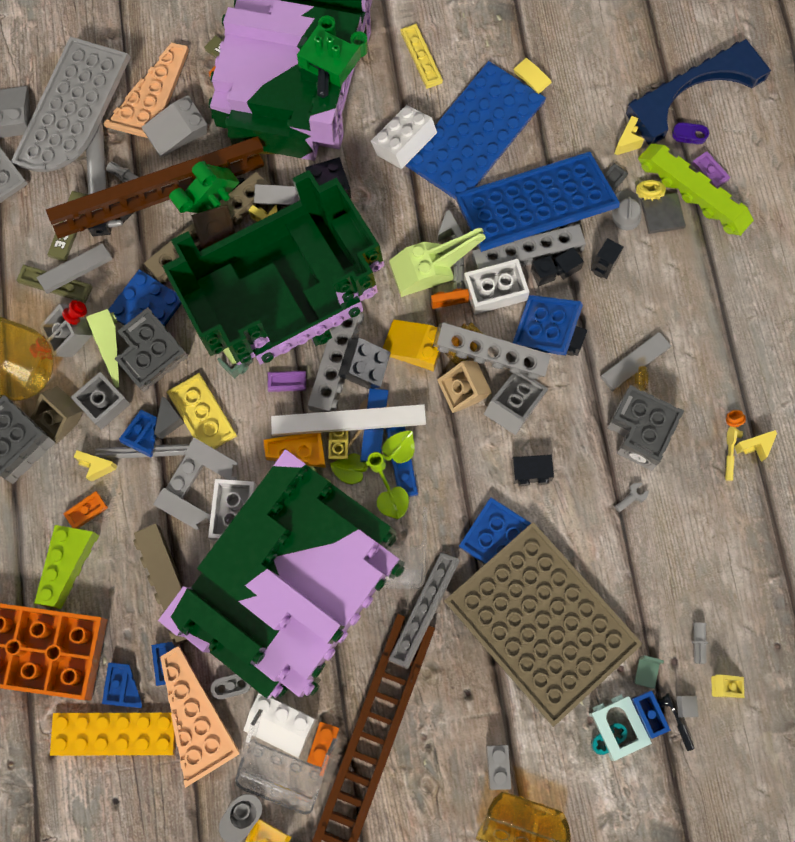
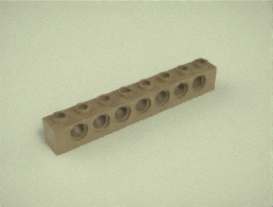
[144,172,269,284]

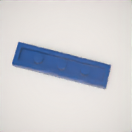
[360,388,389,463]
[386,426,418,497]

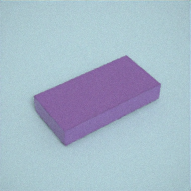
[268,371,306,392]

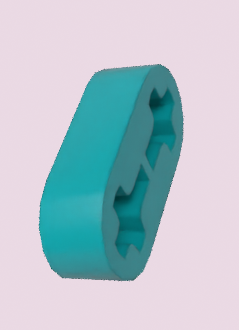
[591,723,628,755]

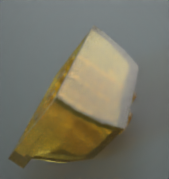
[476,792,571,842]

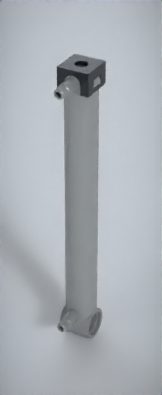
[86,92,123,237]

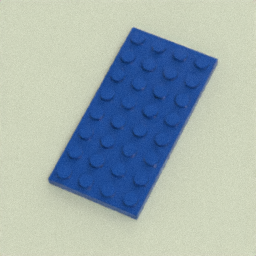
[405,61,546,200]
[455,152,620,252]

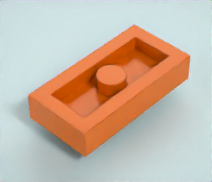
[431,288,469,309]
[63,491,108,529]
[307,721,340,769]

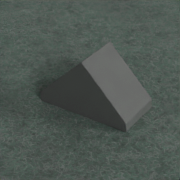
[154,397,184,439]

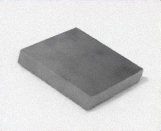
[641,193,686,234]

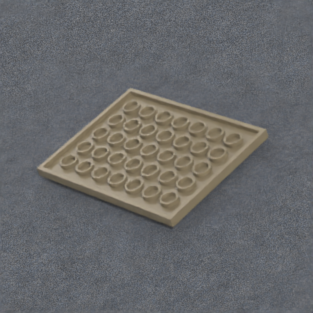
[444,522,642,727]

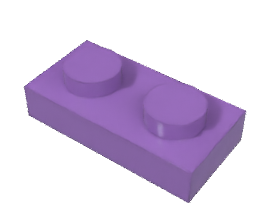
[692,151,730,188]

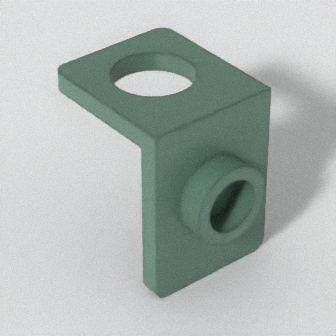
[217,358,253,379]
[634,655,664,689]

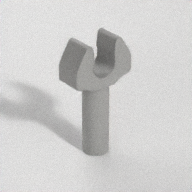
[614,483,649,512]

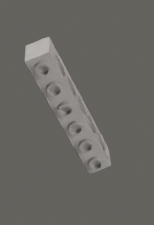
[472,224,586,270]
[308,312,364,413]
[433,322,551,380]

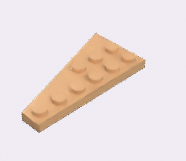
[103,42,189,138]
[160,646,240,788]

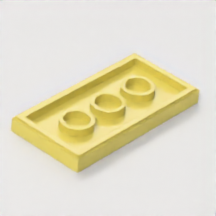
[167,373,237,449]

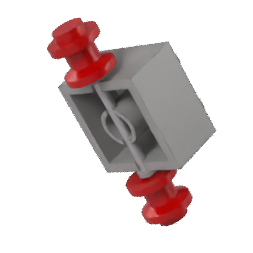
[30,300,93,359]

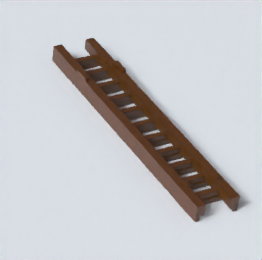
[46,136,264,239]
[312,614,435,842]

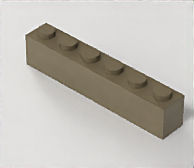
[133,523,189,644]

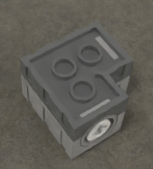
[114,307,188,392]
[607,385,684,471]
[0,395,55,484]

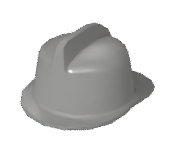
[612,190,642,231]
[219,794,262,842]

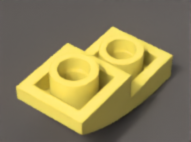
[513,58,552,94]
[328,431,349,459]

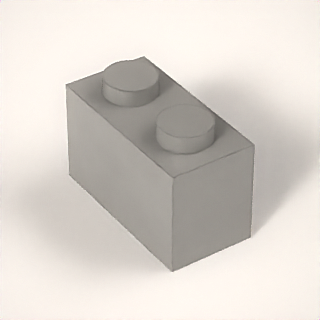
[486,745,511,790]

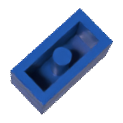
[631,691,671,739]

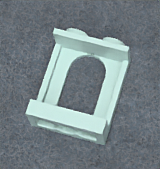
[589,694,652,761]

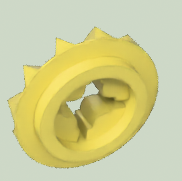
[636,180,666,201]

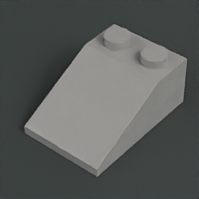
[0,86,31,138]
[142,95,207,157]
[484,372,548,435]

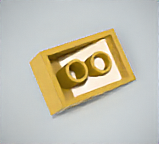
[383,319,441,372]

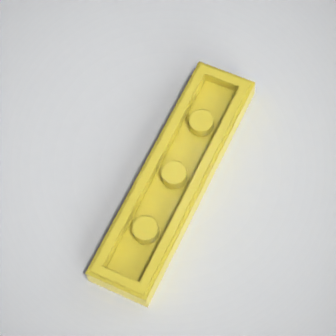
[400,24,443,89]

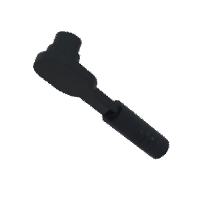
[658,693,695,751]

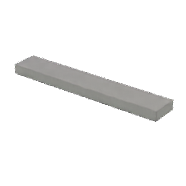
[389,552,460,669]

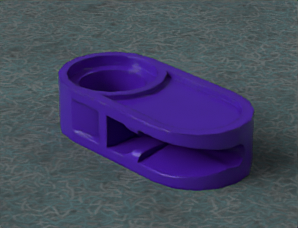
[672,123,709,144]

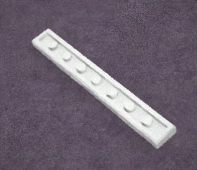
[271,404,426,436]

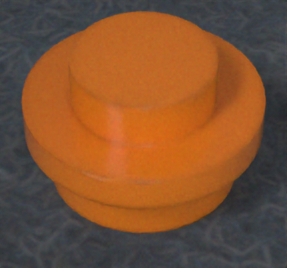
[726,410,746,427]

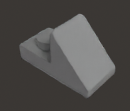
[438,210,464,241]

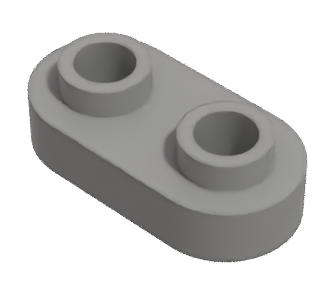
[211,674,251,699]

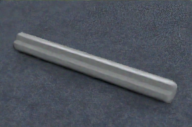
[95,444,189,459]

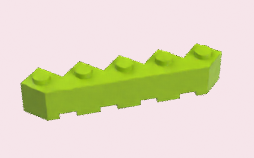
[638,144,754,236]

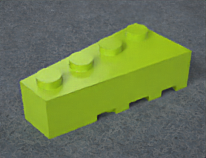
[34,525,100,609]

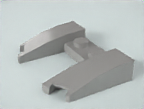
[153,437,238,530]

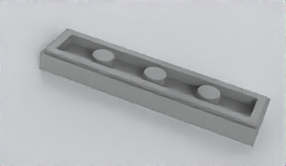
[36,243,113,294]
[600,332,671,392]

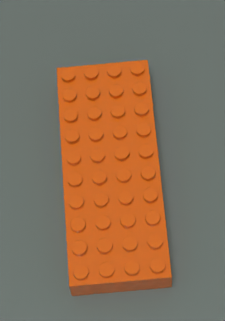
[0,603,108,701]

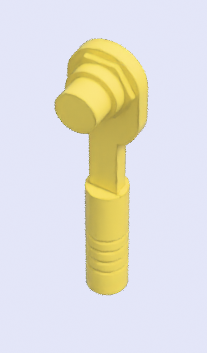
[725,426,743,481]

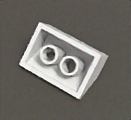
[243,693,317,758]

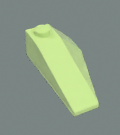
[86,309,119,389]

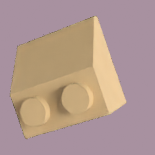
[437,360,492,413]

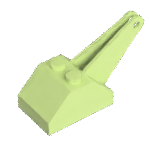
[389,228,486,297]

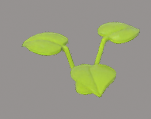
[330,431,415,520]

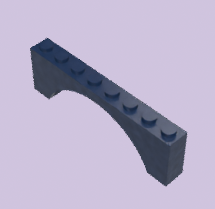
[626,39,771,146]

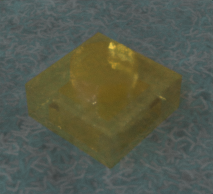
[635,366,649,391]

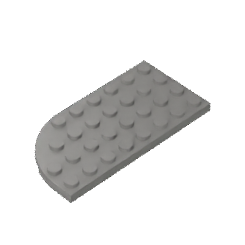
[11,37,131,172]

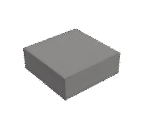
[676,696,699,717]

